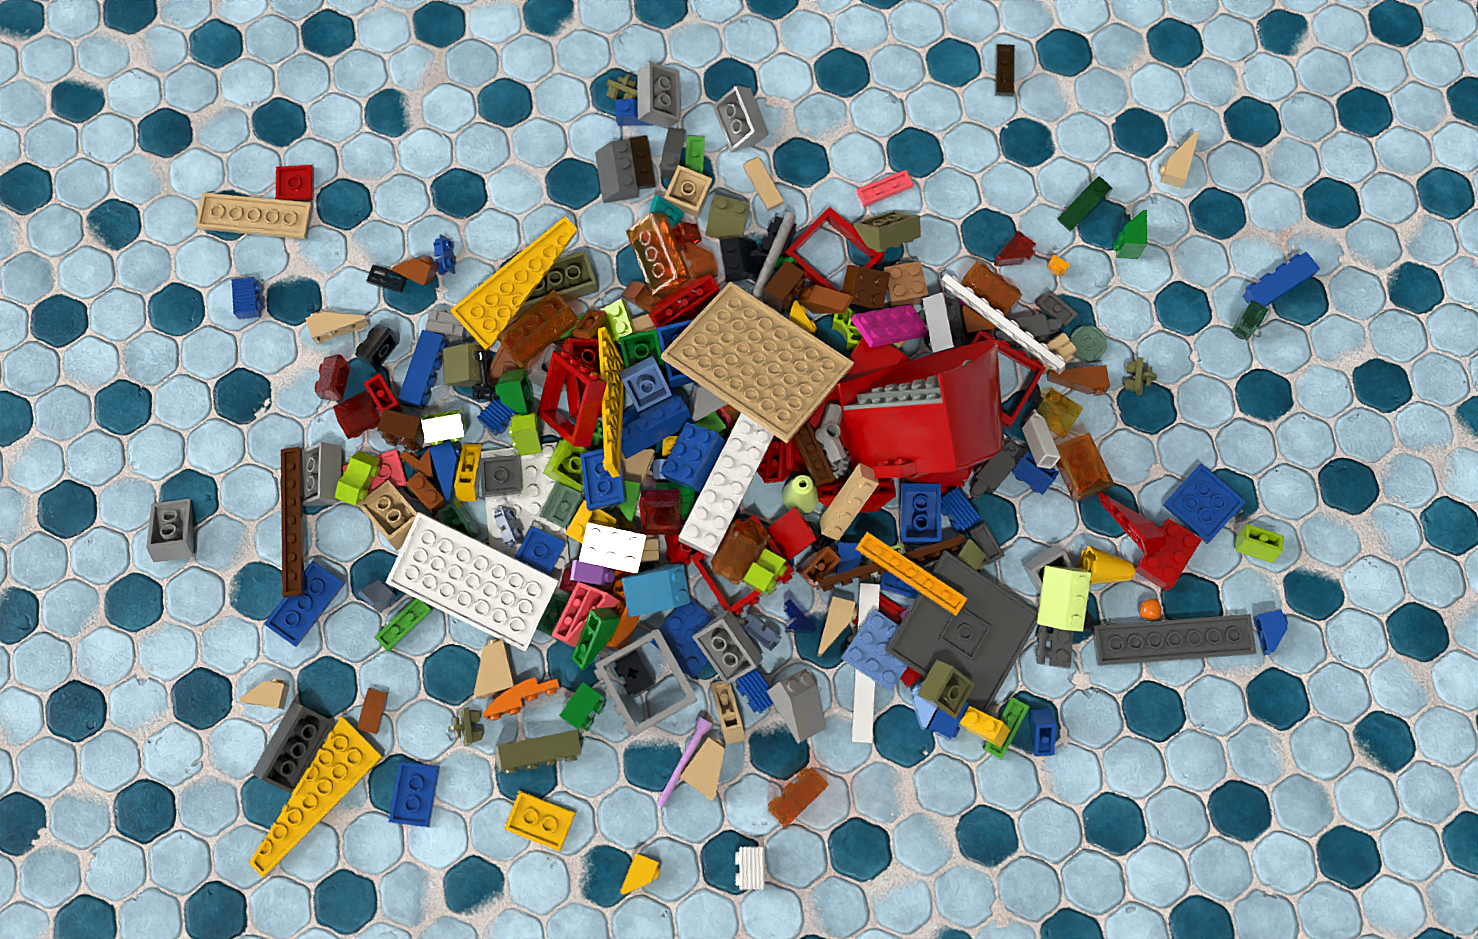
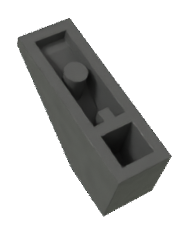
[660,128,686,179]

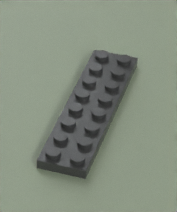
[1093,614,1257,666]

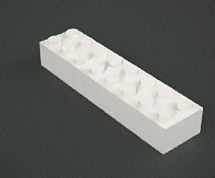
[678,413,774,558]

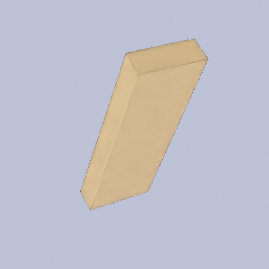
[743,157,784,211]

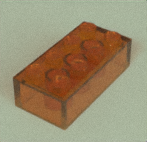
[626,212,692,297]
[498,289,580,368]

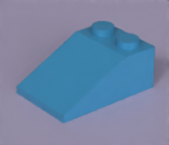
[622,563,690,617]

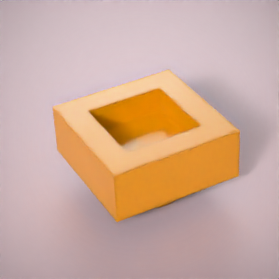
[1047,255,1070,277]

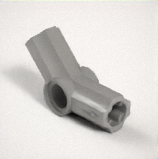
[815,403,847,463]

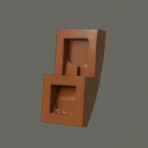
[357,688,388,734]

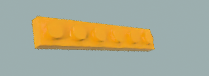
[855,532,967,616]

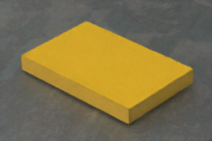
[504,791,576,852]

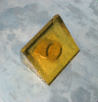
[1036,388,1083,439]

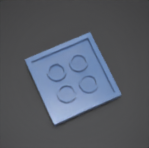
[841,609,908,692]

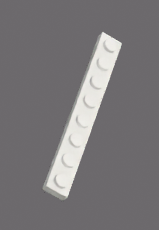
[941,274,1066,375]

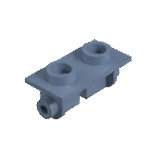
[494,506,524,547]
[741,613,782,651]

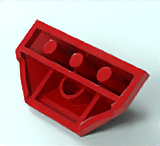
[648,273,720,328]
[757,435,792,484]
[904,465,974,495]
[817,476,896,513]

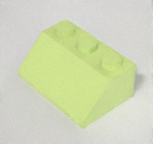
[1037,565,1091,631]

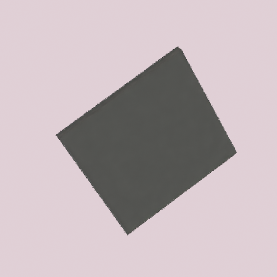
[885,550,1038,714]

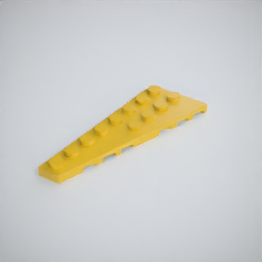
[450,216,578,350]
[598,327,626,478]
[249,716,383,878]

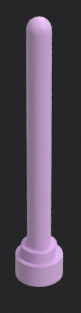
[657,717,713,807]

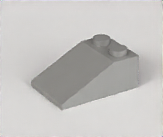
[146,499,194,563]
[1023,545,1090,600]
[767,669,826,743]

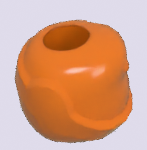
[1140,599,1161,620]

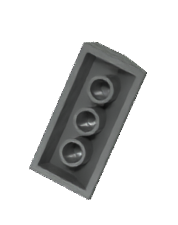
[252,701,335,794]

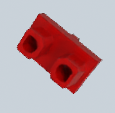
[664,529,691,565]

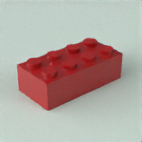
[561,338,602,418]

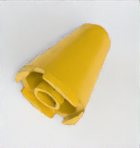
[1078,546,1135,585]

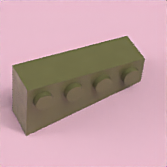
[494,730,582,775]

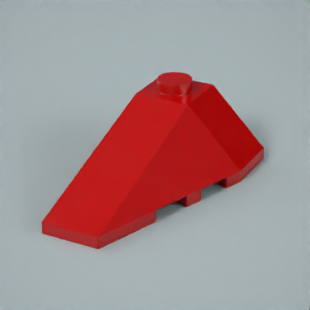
[1097,492,1167,557]

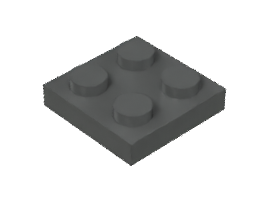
[480,455,522,498]

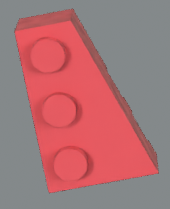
[552,582,619,647]

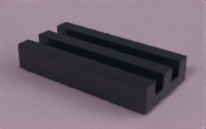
[366,265,408,293]

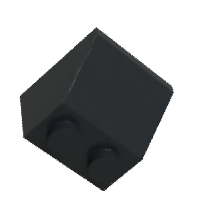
[719,237,761,283]
[355,324,399,372]

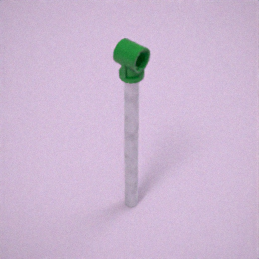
[751,212,796,301]

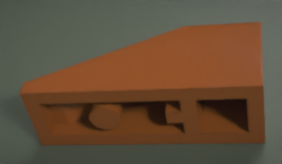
[798,285,853,314]
[1047,365,1110,396]

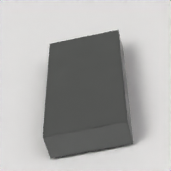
[967,522,1005,566]

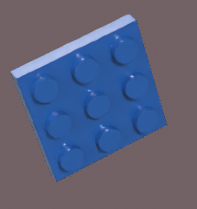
[1163,463,1246,544]
[650,597,714,680]

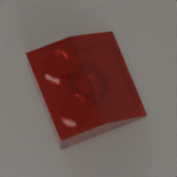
[315,354,351,402]
[333,390,381,439]
[639,489,683,535]

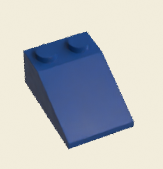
[900,483,942,545]

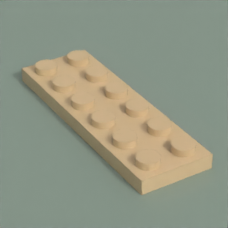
[195,193,312,239]

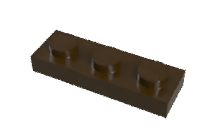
[995,44,1015,97]
[629,135,656,190]

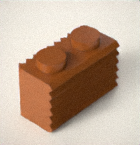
[405,472,448,515]

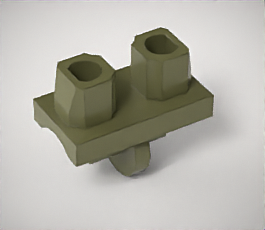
[607,74,638,100]
[1125,357,1157,396]
[448,707,482,747]

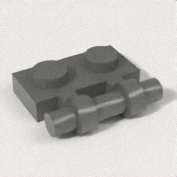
[1035,625,1073,669]

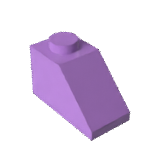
[570,560,615,588]

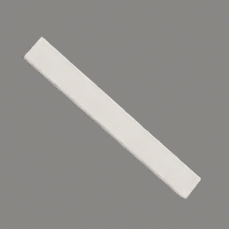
[851,583,880,743]

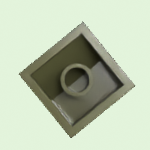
[705,194,750,240]
[442,344,487,387]
[917,660,975,719]

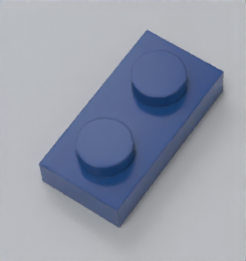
[880,572,919,599]

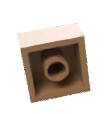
[883,261,929,308]

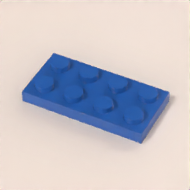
[264,561,345,647]

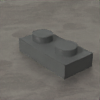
[1036,290,1078,329]

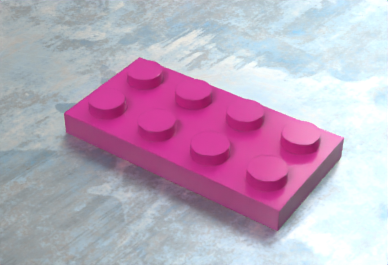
[851,304,929,348]

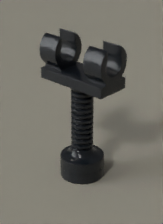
[472,350,499,402]

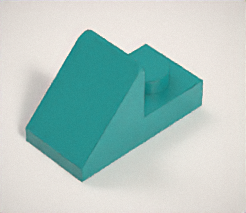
[649,195,685,229]

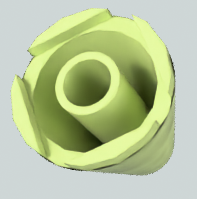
[782,475,819,514]

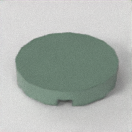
[1070,325,1107,362]

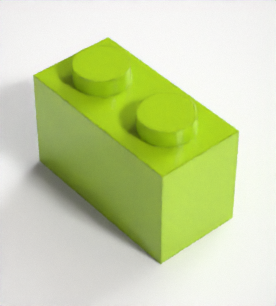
[1235,524,1284,563]

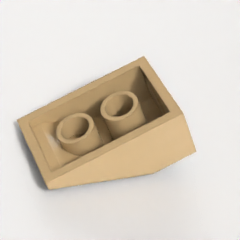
[358,480,417,551]

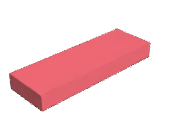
[856,170,913,208]

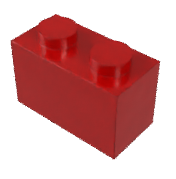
[363,373,403,413]

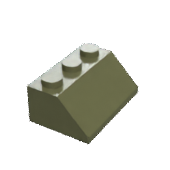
[854,210,921,252]

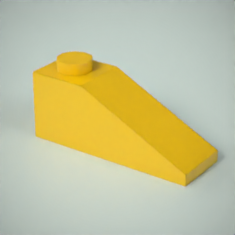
[454,444,482,502]

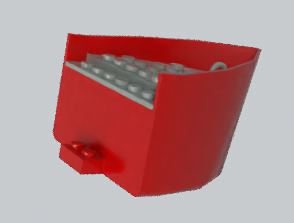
[837,339,1004,478]

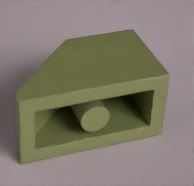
[957,539,986,573]

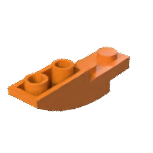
[482,677,561,721]

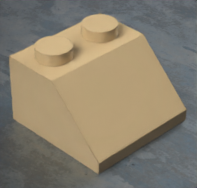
[664,165,712,218]

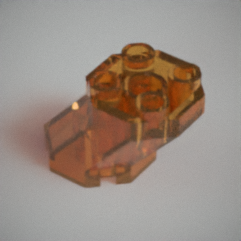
[710,518,771,585]

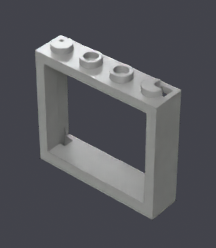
[594,629,698,737]

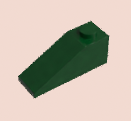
[1057,176,1113,232]

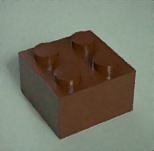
[764,260,805,314]
[842,265,891,310]
[377,409,425,451]

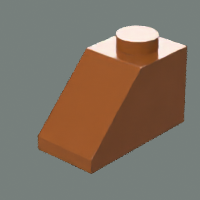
[392,255,439,286]
[795,546,841,587]

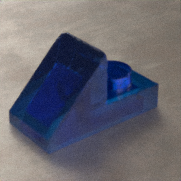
[784,599,816,634]

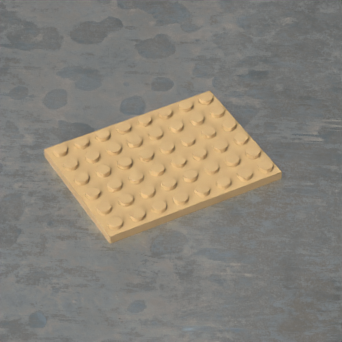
[661,282,854,443]

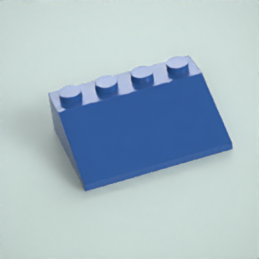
[621,386,693,459]

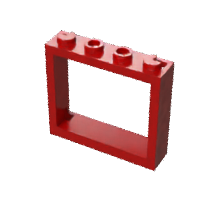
[784,207,885,293]
[971,330,1046,429]
[537,350,607,447]
[690,514,794,617]

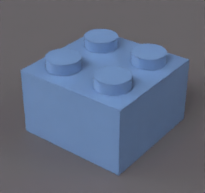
[618,356,672,412]

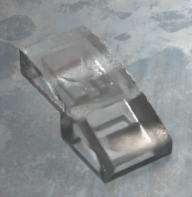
[431,383,461,412]

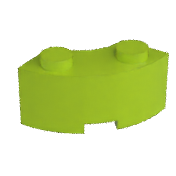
[832,308,863,351]
[335,451,380,506]

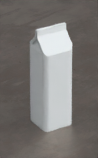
[1022,409,1061,469]

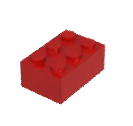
[1135,518,1202,592]

